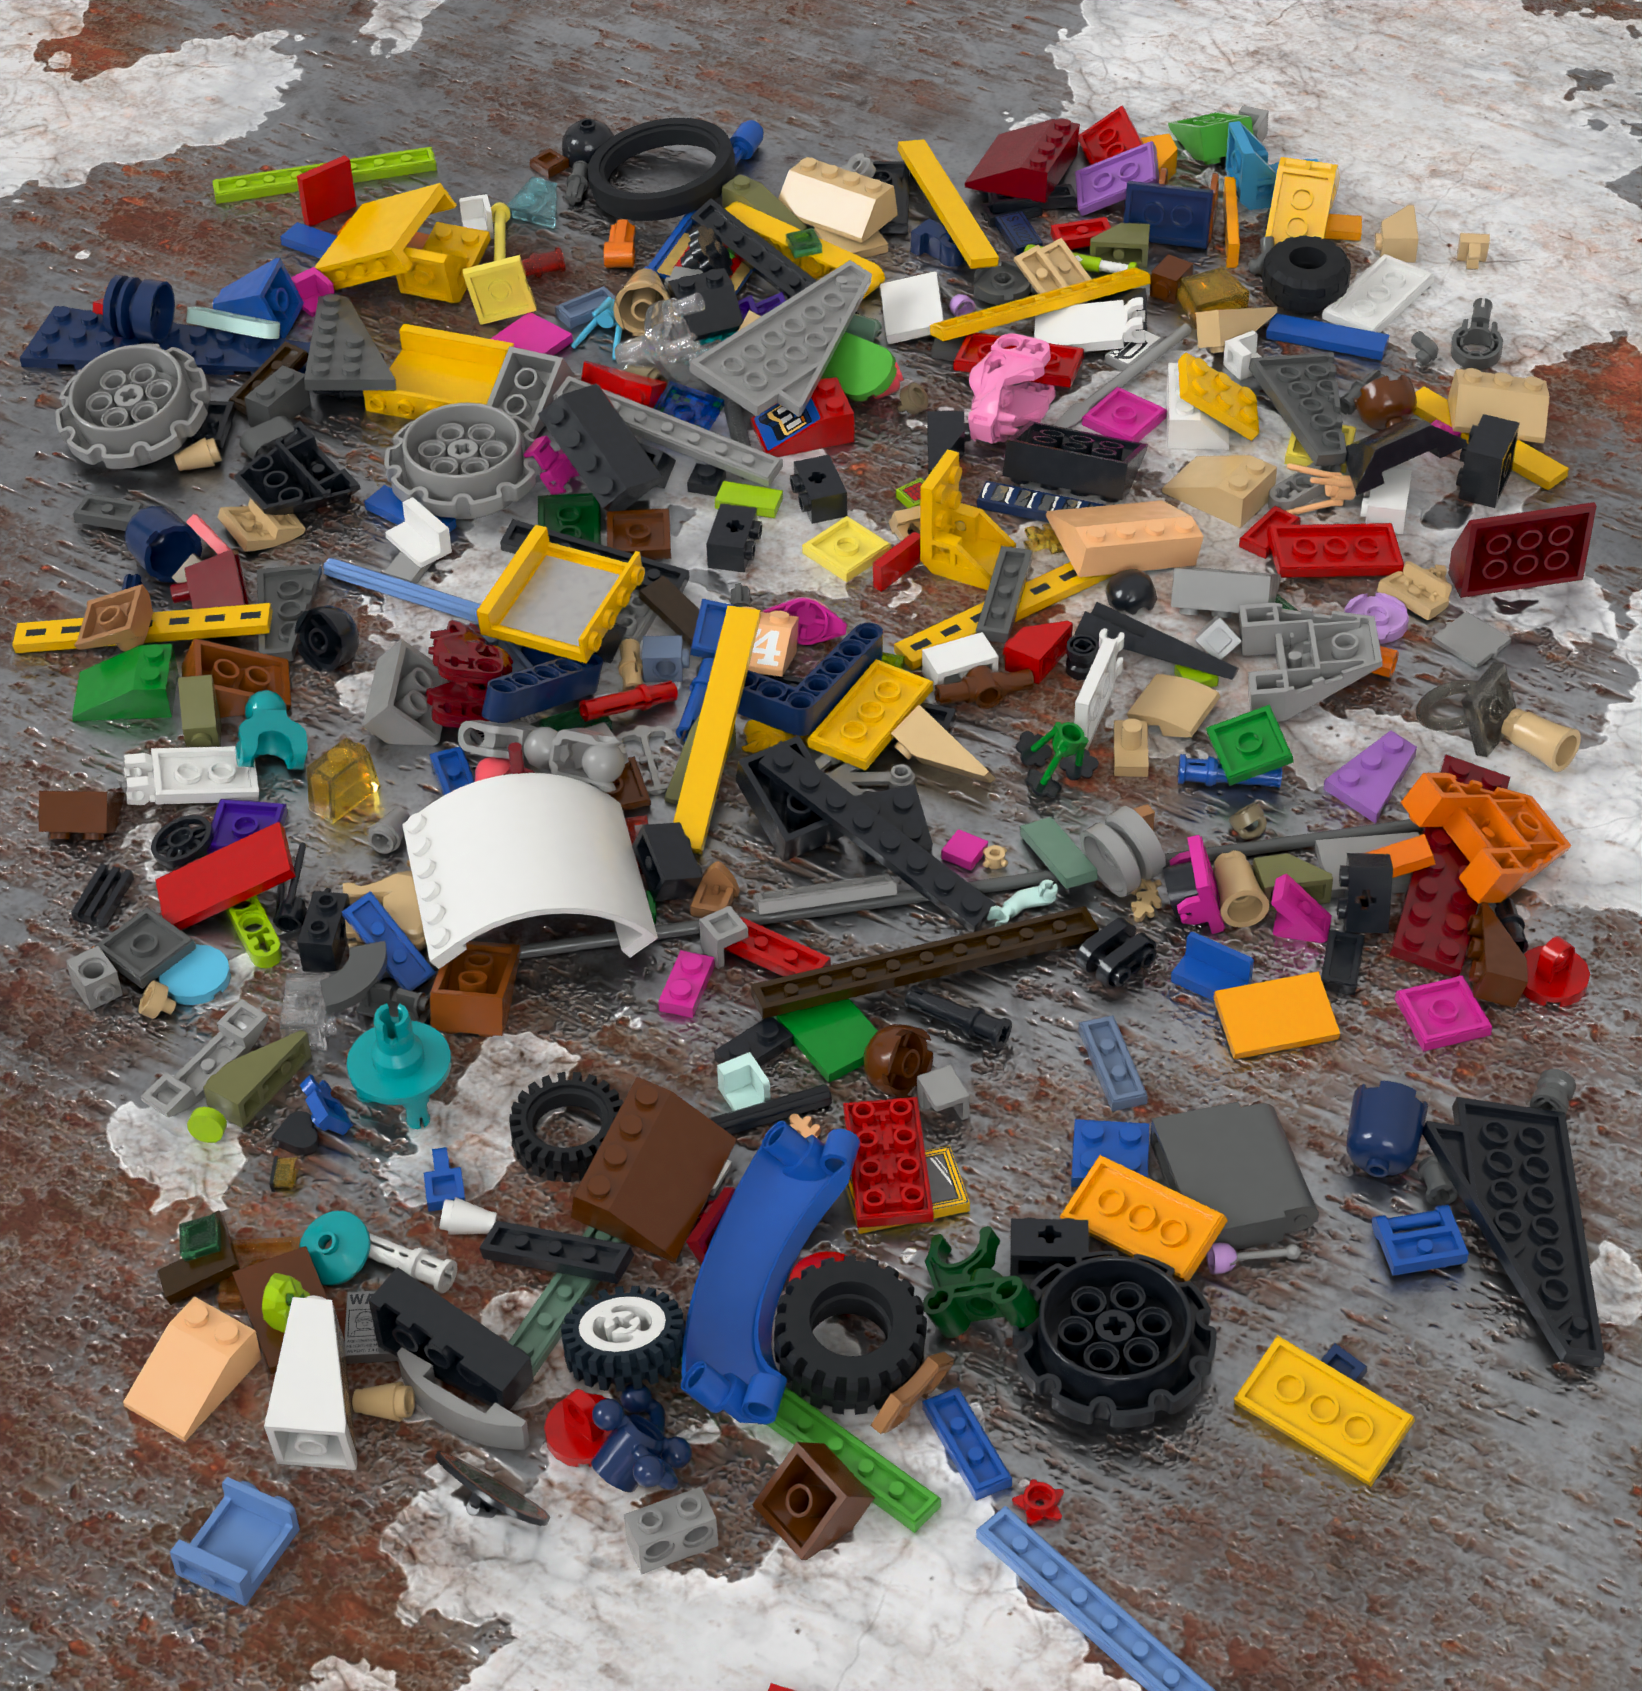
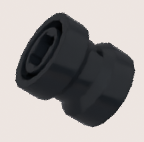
[1066,634,1099,680]

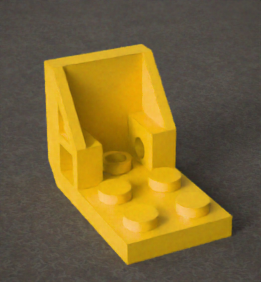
[1265,157,1340,245]
[396,222,491,303]
[920,449,1016,590]

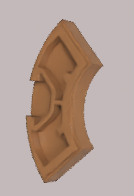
[870,1352,954,1434]

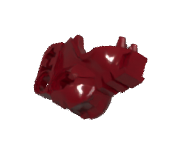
[426,620,513,730]

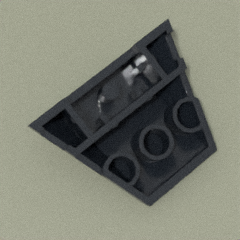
[1345,419,1468,496]
[234,421,361,515]

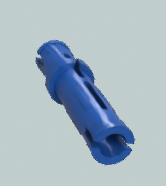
[676,658,714,742]

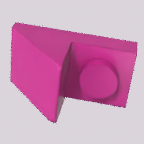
[1271,873,1332,943]

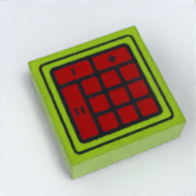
[896,478,924,508]

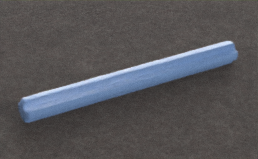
[323,558,481,622]

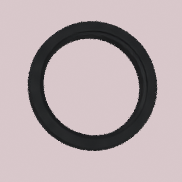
[588,118,736,221]

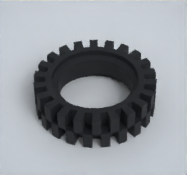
[509,1072,623,1182]

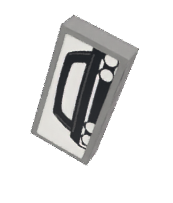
[1105,330,1164,371]

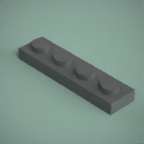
[976,546,1033,643]

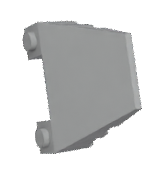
[1239,602,1382,722]

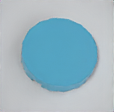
[159,944,231,1005]

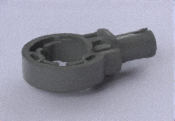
[1450,298,1503,370]

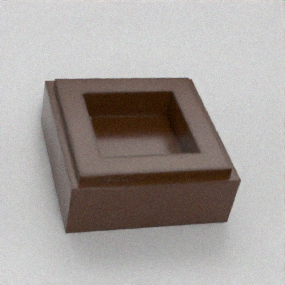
[530,148,569,179]

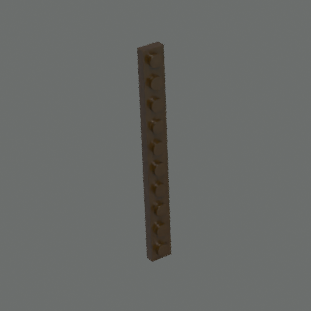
[751,906,1099,1019]

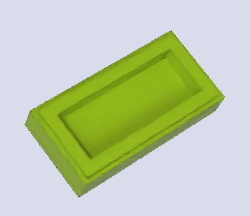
[715,481,783,518]

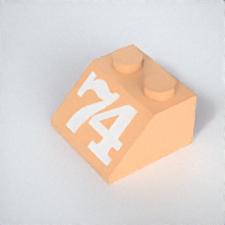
[743,606,799,677]

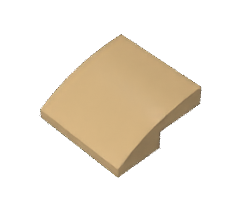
[1014,238,1091,294]
[217,498,306,551]
[1127,674,1220,738]

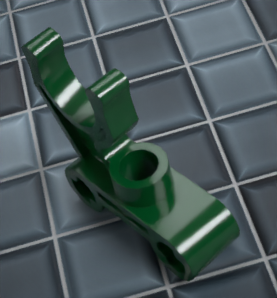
[922,1226,1040,1338]

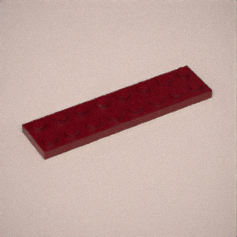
[1389,754,1510,978]

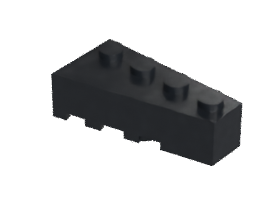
[369,1267,534,1410]

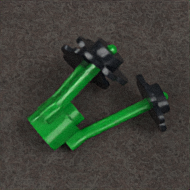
[1016,722,1099,798]

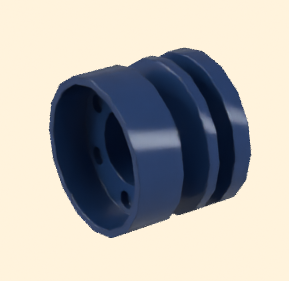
[103,275,175,343]

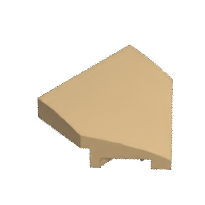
[1377,561,1452,620]

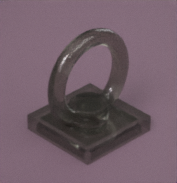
[1415,662,1516,757]

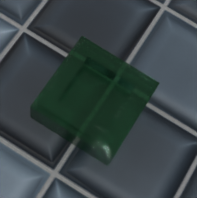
[786,228,822,258]
[179,1213,221,1262]

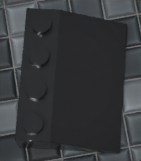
[1002,421,1148,503]

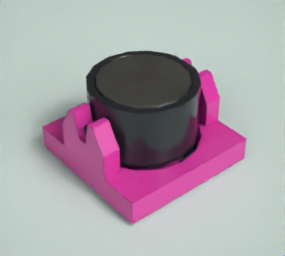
[1163,835,1225,934]

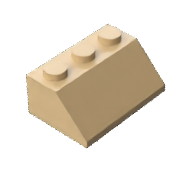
[1447,368,1549,444]

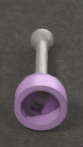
[938,277,975,317]
[1207,1242,1301,1274]

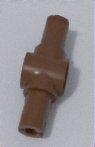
[934,665,1034,709]

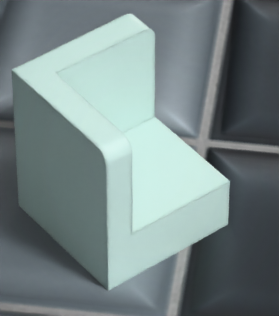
[717,1052,771,1111]

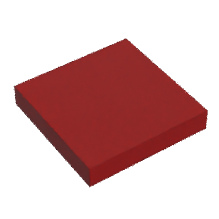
[297,155,357,227]

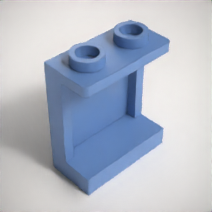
[170,1477,300,1606]

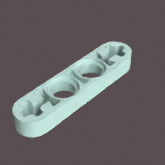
[186,307,280,339]

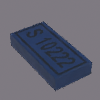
[995,211,1043,256]

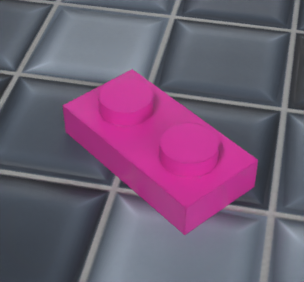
[658,950,715,1018]

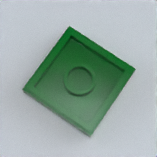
[1206,704,1294,786]

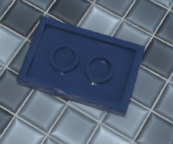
[1123,181,1214,249]

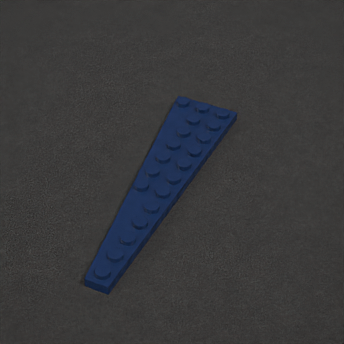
[20,306,384,375]

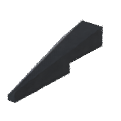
[1074,602,1239,680]

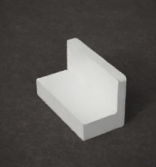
[385,497,452,568]

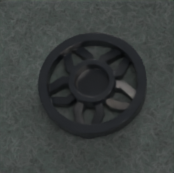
[151,815,214,869]

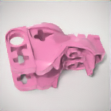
[968,333,1056,444]

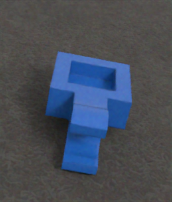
[423,1147,466,1212]

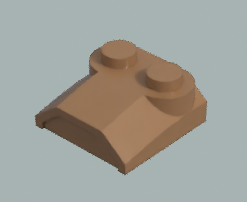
[74,584,153,651]

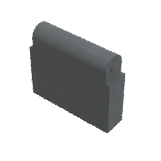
[1150,1102,1319,1256]

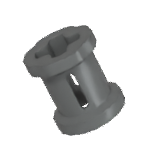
[1417,1155,1459,1206]

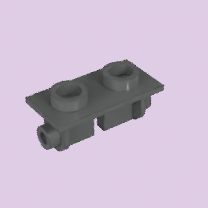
[356,982,430,1024]

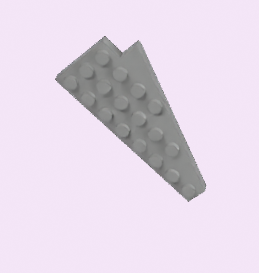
[689,260,872,417]

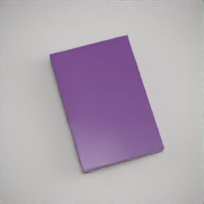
[1075,141,1159,216]

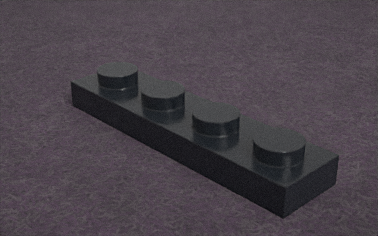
[479,1220,634,1284]

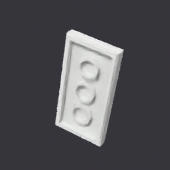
[1322,254,1435,333]

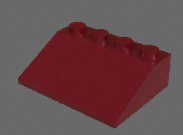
[965,118,1080,203]
[1448,502,1597,598]

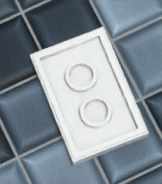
[880,271,944,344]

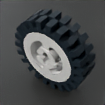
[561,1286,685,1392]

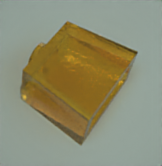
[1177,267,1250,329]
[307,738,381,824]

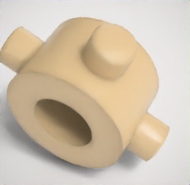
[983,845,1008,870]

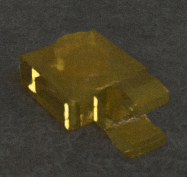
[1023,524,1065,554]

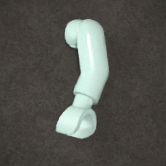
[987,880,1058,927]

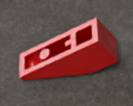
[581,361,667,411]

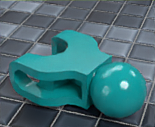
[235,690,308,770]

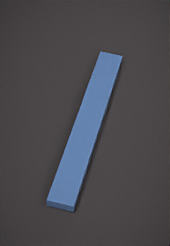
[976,1506,1216,1691]

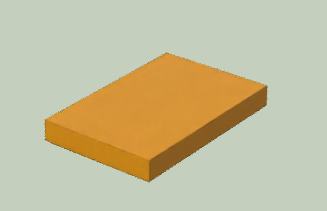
[1213,971,1340,1060]

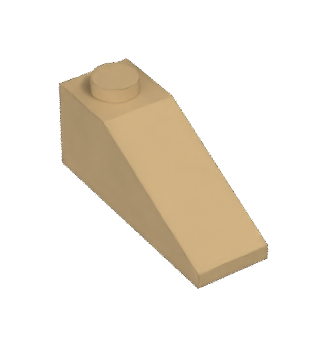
[1196,307,1277,353]
[891,705,996,783]

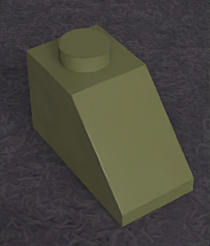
[1090,223,1150,268]
[178,675,222,748]
[1253,853,1333,911]

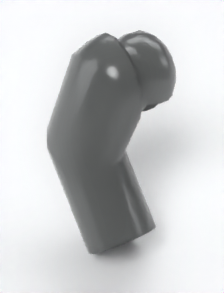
[1249,236,1275,275]
[1411,331,1439,366]

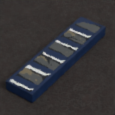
[977,481,1106,523]

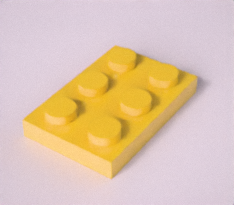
[1178,352,1259,441]

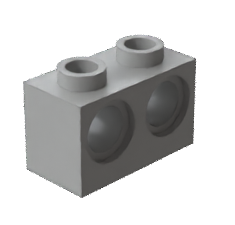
[624,1486,718,1575]

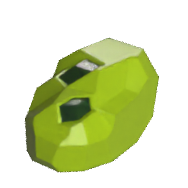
[262,1273,310,1333]

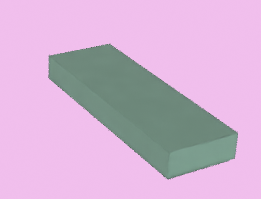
[1020,817,1098,889]

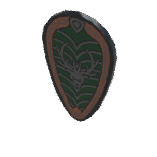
[435,1451,550,1526]

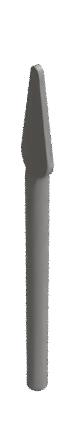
[1053,324,1192,429]

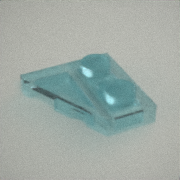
[507,177,558,228]

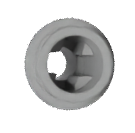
[368,807,410,854]

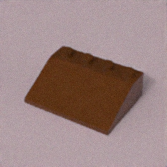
[571,1077,737,1263]

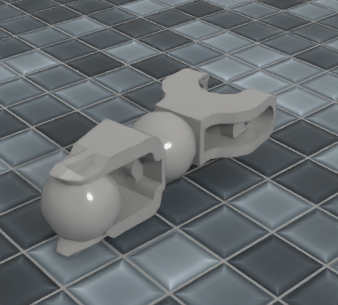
[458,719,625,792]

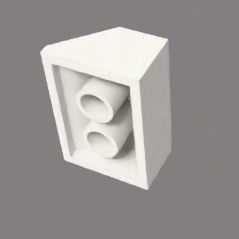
[1166,363,1229,450]

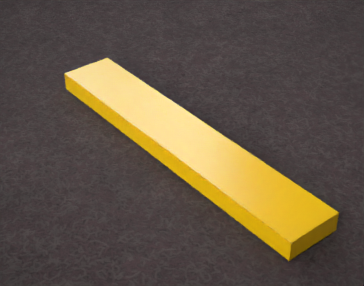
[1414,387,1569,490]

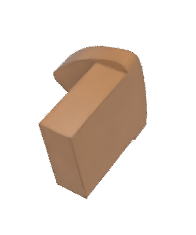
[690,861,740,918]

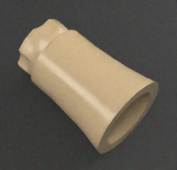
[1501,708,1581,772]
[1214,850,1269,928]

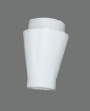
[439,1197,497,1235]

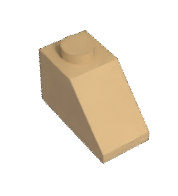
[1374,205,1418,263]

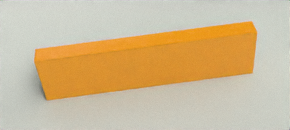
[1223,177,1240,268]

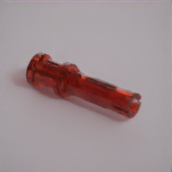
[522,246,566,278]

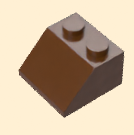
[39,791,124,840]
[752,1442,875,1560]

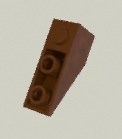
[1467,902,1528,1008]

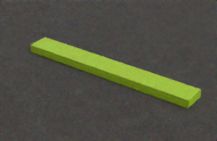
[212,147,437,204]

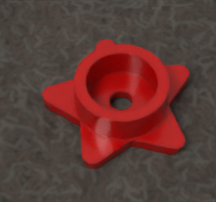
[1012,1479,1064,1526]

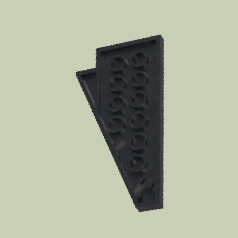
[1422,1097,1605,1367]

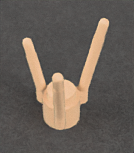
[1286,463,1356,515]

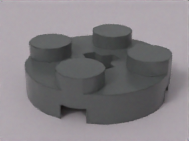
[974,261,1031,305]

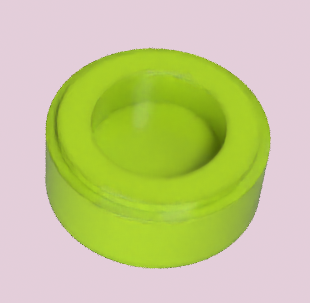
[187,1107,227,1143]

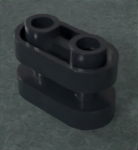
[1075,917,1157,989]

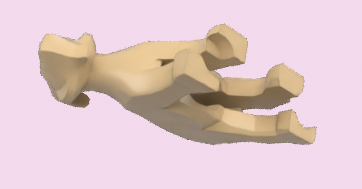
[343,860,427,951]

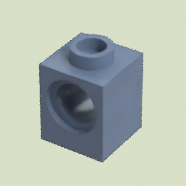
[642,636,690,682]

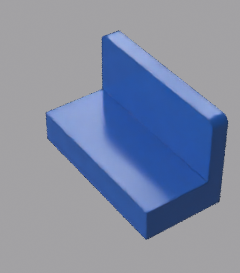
[1171,931,1254,1002]

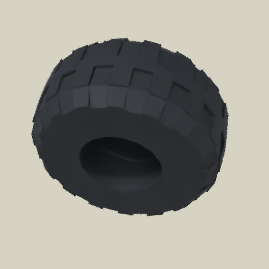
[1262,235,1351,314]

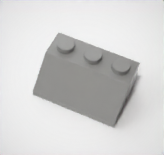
[1171,566,1281,618]
[362,639,449,746]

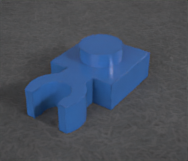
[300,1074,353,1135]

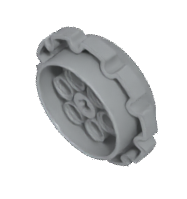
[55,344,211,469]
[384,403,542,520]

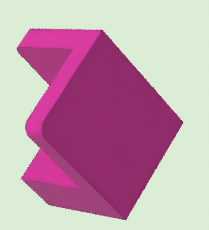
[291,267,335,317]

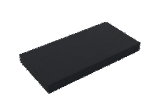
[872,161,910,234]

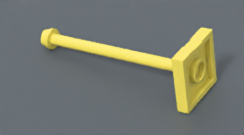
[463,202,536,325]

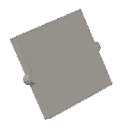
[1432,611,1511,669]

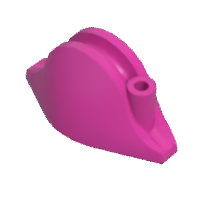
[763,597,847,645]

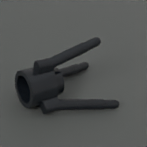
[273,842,331,933]

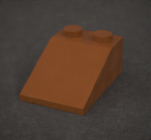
[182,638,291,718]
[430,941,521,1037]

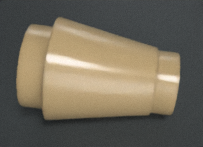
[174,437,222,471]
[352,1381,415,1422]

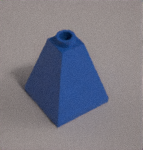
[213,258,304,338]

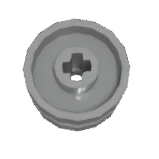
[1080,806,1166,897]

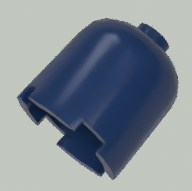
[124,506,202,582]
[1346,1080,1428,1177]

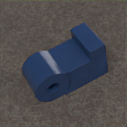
[910,218,964,267]

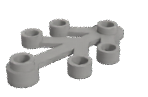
[815,754,915,796]

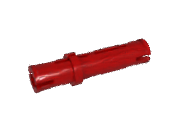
[579,680,678,722]

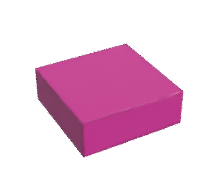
[941,829,988,871]

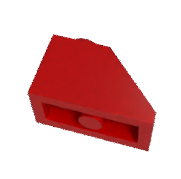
[1003,621,1073,684]

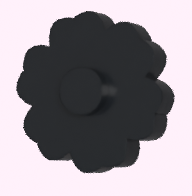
[681,224,733,277]

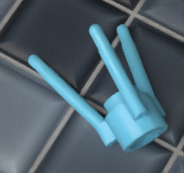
[571,297,622,360]

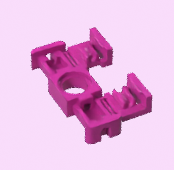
[523,435,580,495]

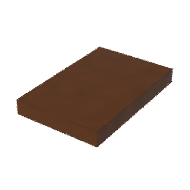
[232,1246,345,1374]

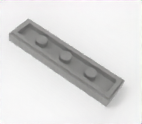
[753,874,897,915]

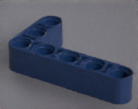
[737,622,883,736]
[482,646,604,723]

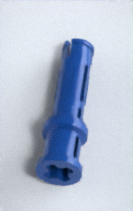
[1178,754,1282,788]

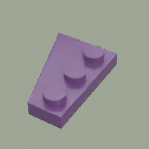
[1324,730,1417,824]

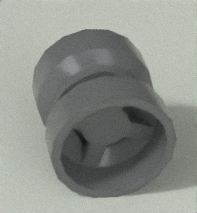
[1530,1069,1576,1116]

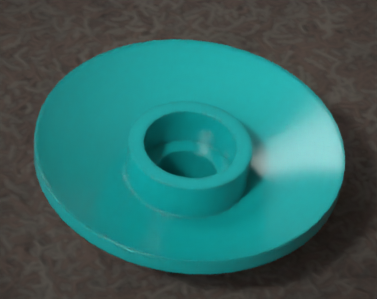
[299,1211,370,1286]

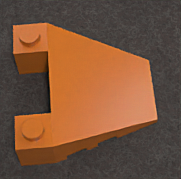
[1400,773,1572,904]

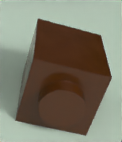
[1149,254,1194,305]

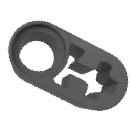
[240,416,295,460]

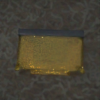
[269,1156,298,1192]

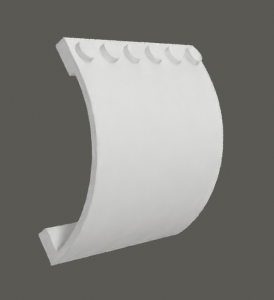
[402,773,658,969]

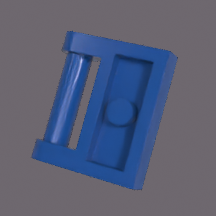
[1372,1204,1469,1276]

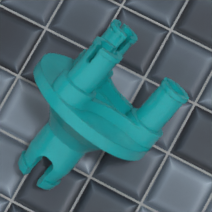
[347,1003,452,1129]

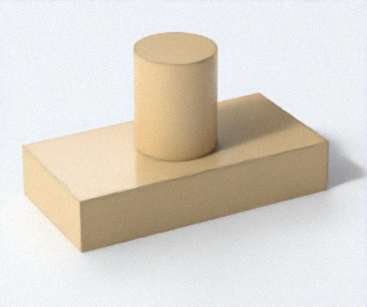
[1113,718,1149,777]

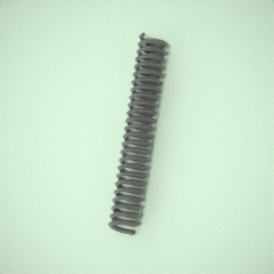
[722,396,751,480]

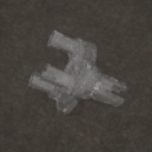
[615,293,722,384]

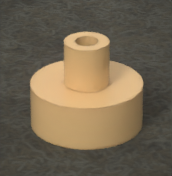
[138,980,176,1019]

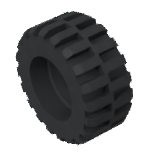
[774,1256,927,1415]

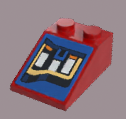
[750,377,855,457]

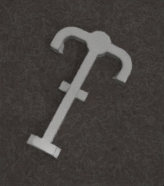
[617,725,675,796]

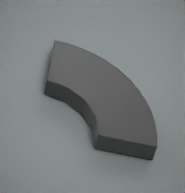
[320,941,387,1015]

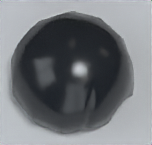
[1105,569,1157,615]

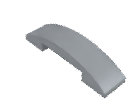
[140,999,269,1118]
[397,1347,530,1450]

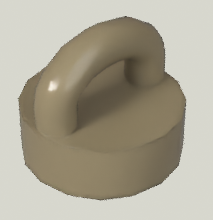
[897,383,928,415]
[1229,802,1267,840]

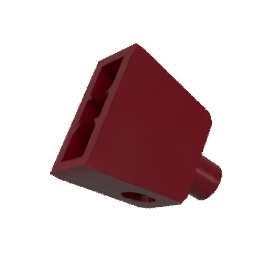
[170,550,250,609]

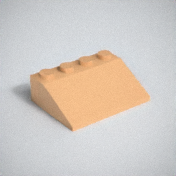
[1046,500,1204,577]

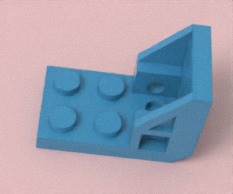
[1225,121,1319,210]

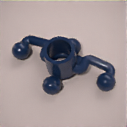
[591,1383,692,1493]

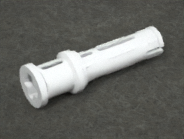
[368,1233,457,1293]

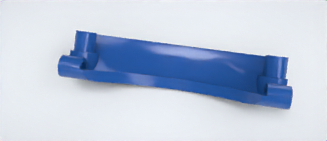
[681,1121,860,1425]

